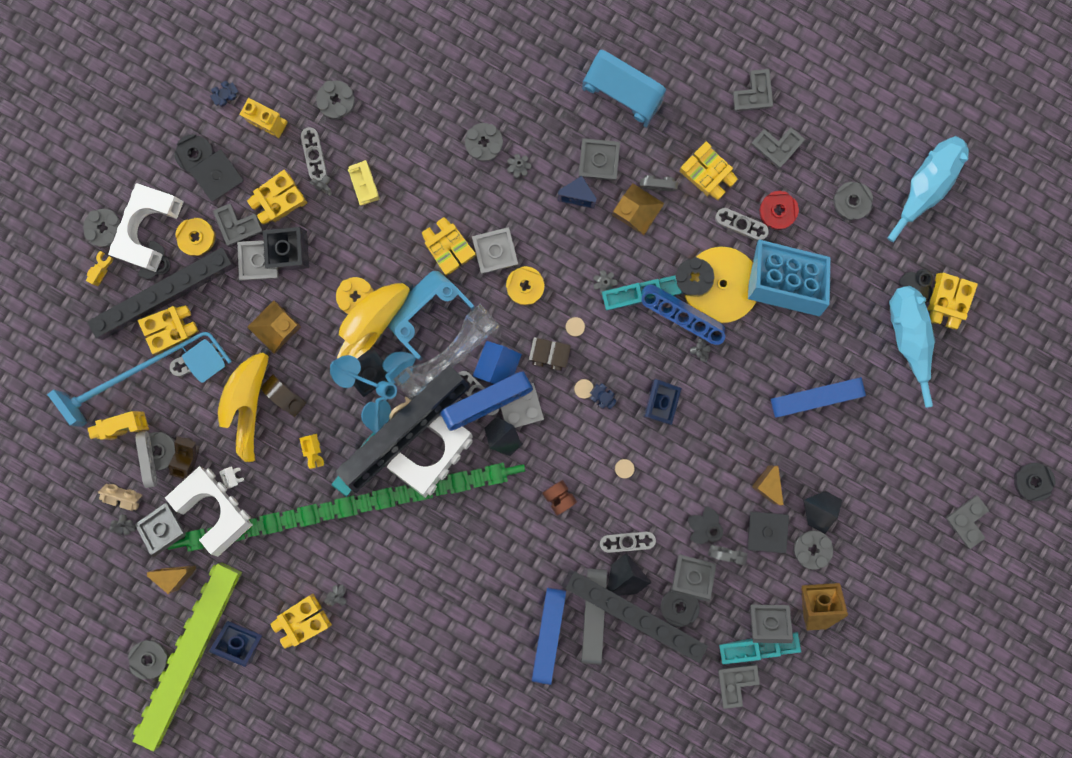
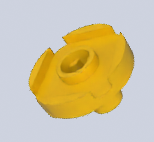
[176,218,216,257]
[506,266,544,305]
[336,277,374,314]

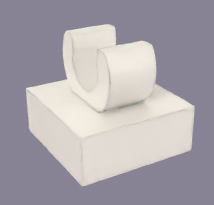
[219,467,244,489]

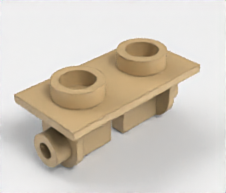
[98,484,142,511]

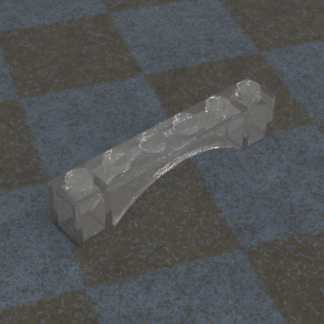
[393,304,500,400]

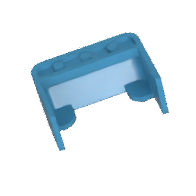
[582,50,666,128]
[387,271,476,361]

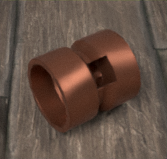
[542,480,577,516]

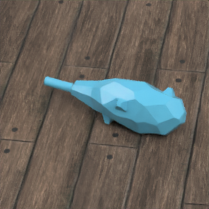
[887,136,969,242]
[889,286,935,408]

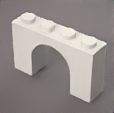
[108,183,184,272]
[387,415,473,498]
[165,466,252,557]

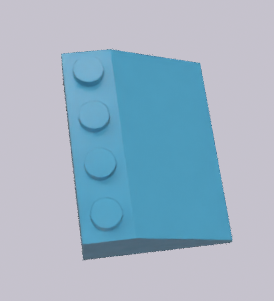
[748,240,830,316]

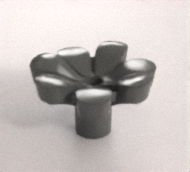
[507,154,532,179]
[309,175,332,197]
[593,270,618,295]
[690,337,711,362]
[109,514,136,535]
[324,584,347,606]

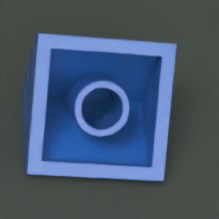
[473,341,522,384]

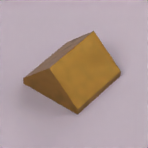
[752,465,783,505]
[147,566,196,594]

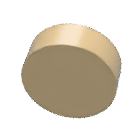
[566,317,585,337]
[574,379,594,399]
[615,459,634,478]

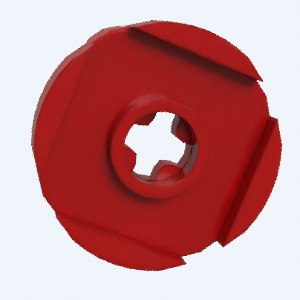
[759,191,799,230]

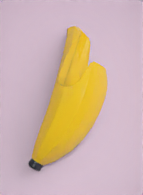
[337,280,413,359]
[218,348,271,463]

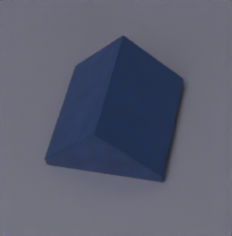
[557,176,597,209]
[643,379,682,425]
[209,621,262,667]

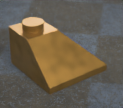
[612,183,665,236]
[247,300,301,354]
[801,583,848,631]

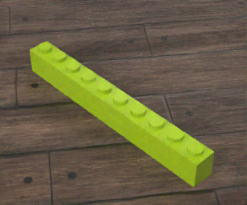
[132,562,242,752]

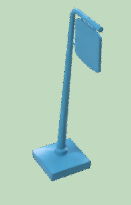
[47,332,232,427]

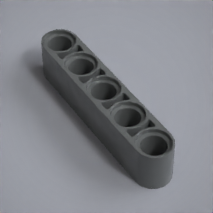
[582,568,607,665]

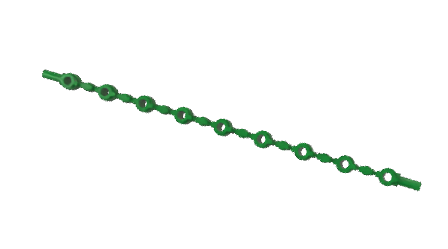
[167,463,526,552]

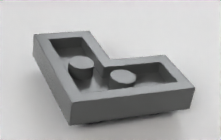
[732,69,773,112]
[750,127,805,169]
[213,204,263,247]
[945,495,989,549]
[718,664,760,709]

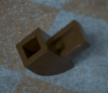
[260,374,307,417]
[169,436,199,480]

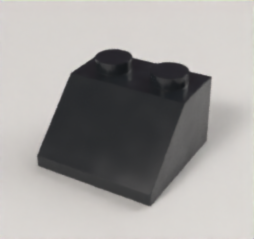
[263,227,309,270]

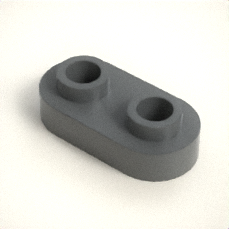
[640,175,678,191]

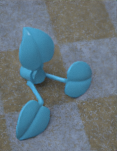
[330,352,416,434]

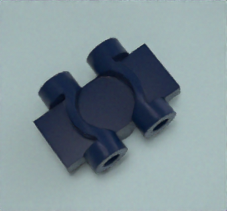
[210,81,239,107]
[590,383,617,409]

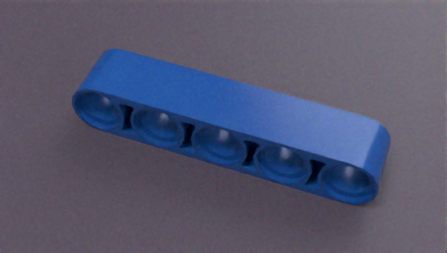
[641,285,725,345]
[440,371,533,431]
[770,377,866,418]
[532,588,566,685]

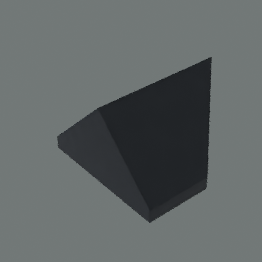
[484,416,523,456]
[803,491,842,534]
[607,553,651,596]

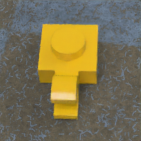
[86,251,113,286]
[299,434,324,469]

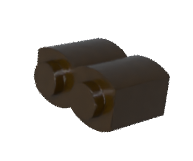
[529,337,571,371]

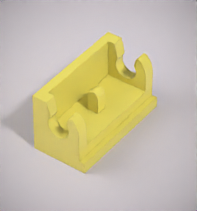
[348,160,380,206]

